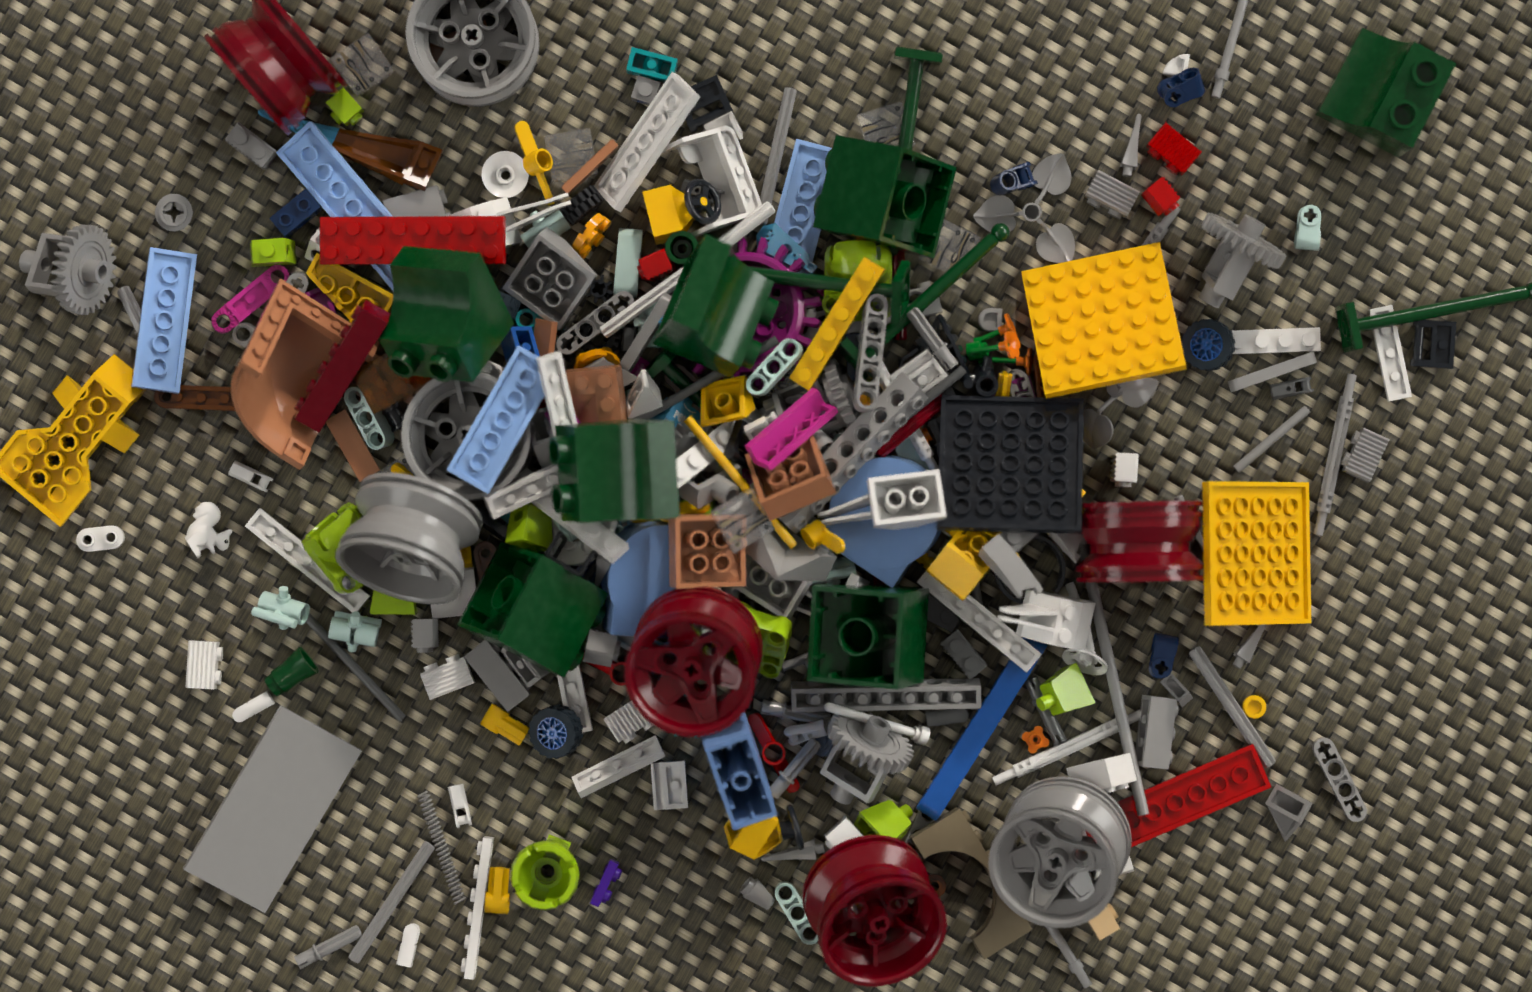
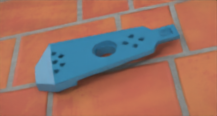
[756,223,818,274]

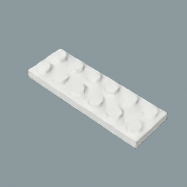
[594,72,700,212]

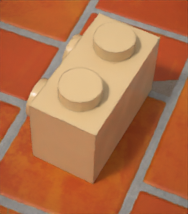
[1088,903,1120,940]

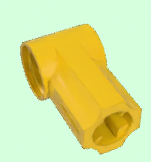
[480,703,530,746]
[484,867,510,914]

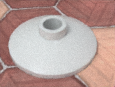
[482,151,529,198]

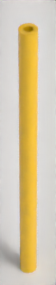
[683,415,798,549]

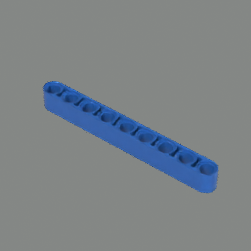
[916,637,1048,821]

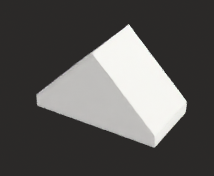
[626,369,663,419]

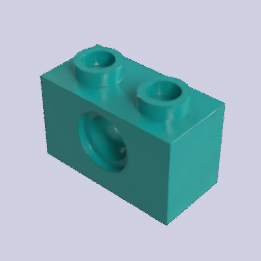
[626,47,678,83]

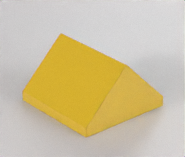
[700,375,756,427]

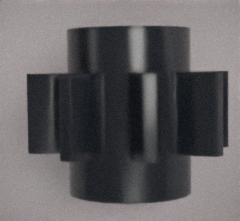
[586,275,613,304]

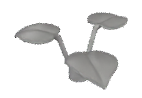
[973,153,1075,263]
[1083,377,1159,449]

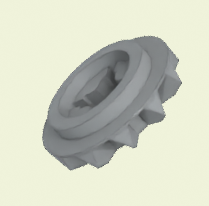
[155,194,193,232]

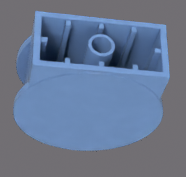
[824,456,942,588]
[600,520,676,639]
[701,712,778,830]

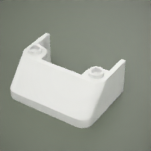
[662,126,762,237]

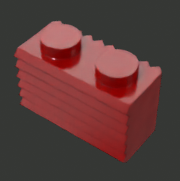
[1146,122,1202,176]
[1141,177,1180,216]
[637,248,678,282]

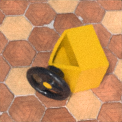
[643,179,721,245]
[724,804,804,860]

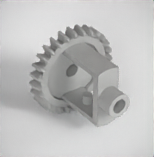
[1198,212,1287,308]
[19,224,117,315]
[674,419,742,509]
[820,711,914,805]

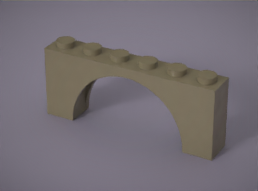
[909,807,1033,959]

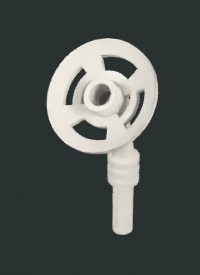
[1062,582,1108,675]

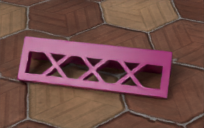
[745,388,839,471]

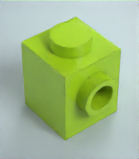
[326,87,364,126]

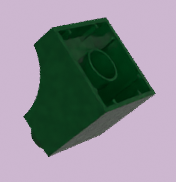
[1315,28,1457,157]
[813,135,957,259]
[652,234,779,378]
[379,246,514,382]
[548,419,680,523]
[457,542,609,678]
[807,584,929,690]

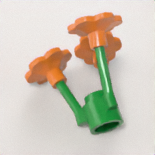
[966,313,1032,376]

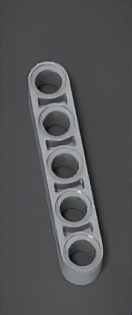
[853,294,888,413]

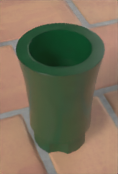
[665,231,698,264]
[264,646,319,697]

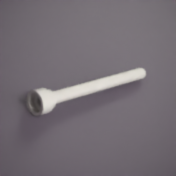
[824,702,930,746]

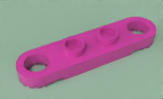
[211,265,289,334]

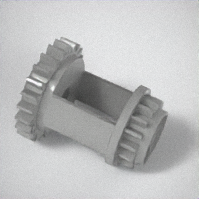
[759,358,860,434]

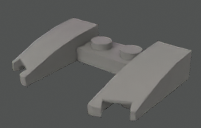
[978,532,1086,598]

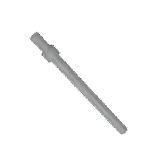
[1211,0,1248,99]
[1045,926,1092,989]

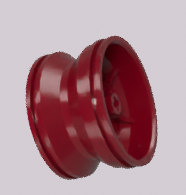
[204,0,348,135]
[1076,501,1204,583]
[625,587,763,737]
[802,835,947,987]

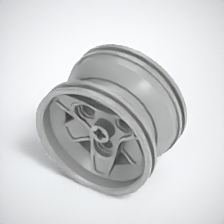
[406,0,539,107]
[401,372,534,501]
[335,473,483,604]
[989,777,1132,928]

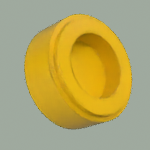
[1242,695,1266,719]

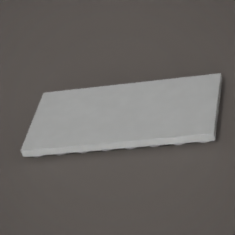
[183,705,362,913]

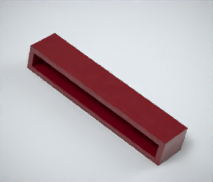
[294,299,390,432]

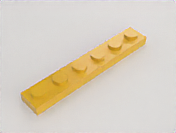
[789,257,885,391]

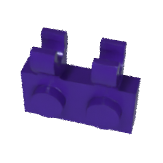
[590,859,623,907]

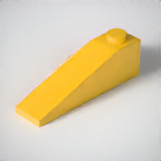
[306,253,393,329]

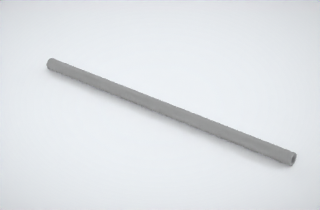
[1078,542,1149,816]

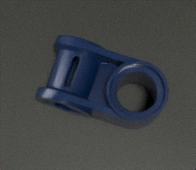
[1157,68,1205,107]
[990,162,1038,196]
[1148,632,1179,679]

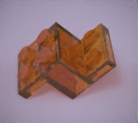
[354,353,434,414]

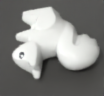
[184,502,232,558]

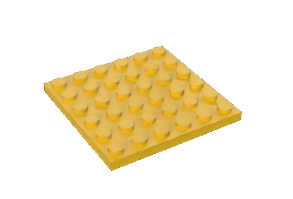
[1021,242,1187,399]
[1202,481,1311,626]

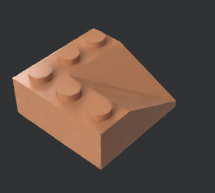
[565,364,628,423]
[745,428,836,521]
[668,513,746,589]

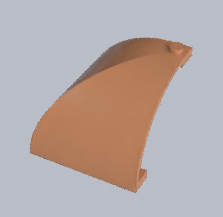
[231,279,380,470]

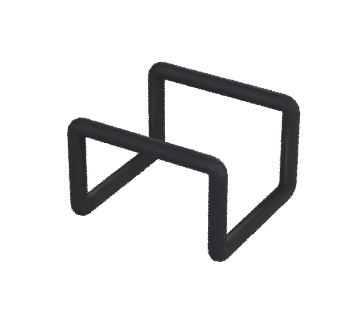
[545,531,599,581]

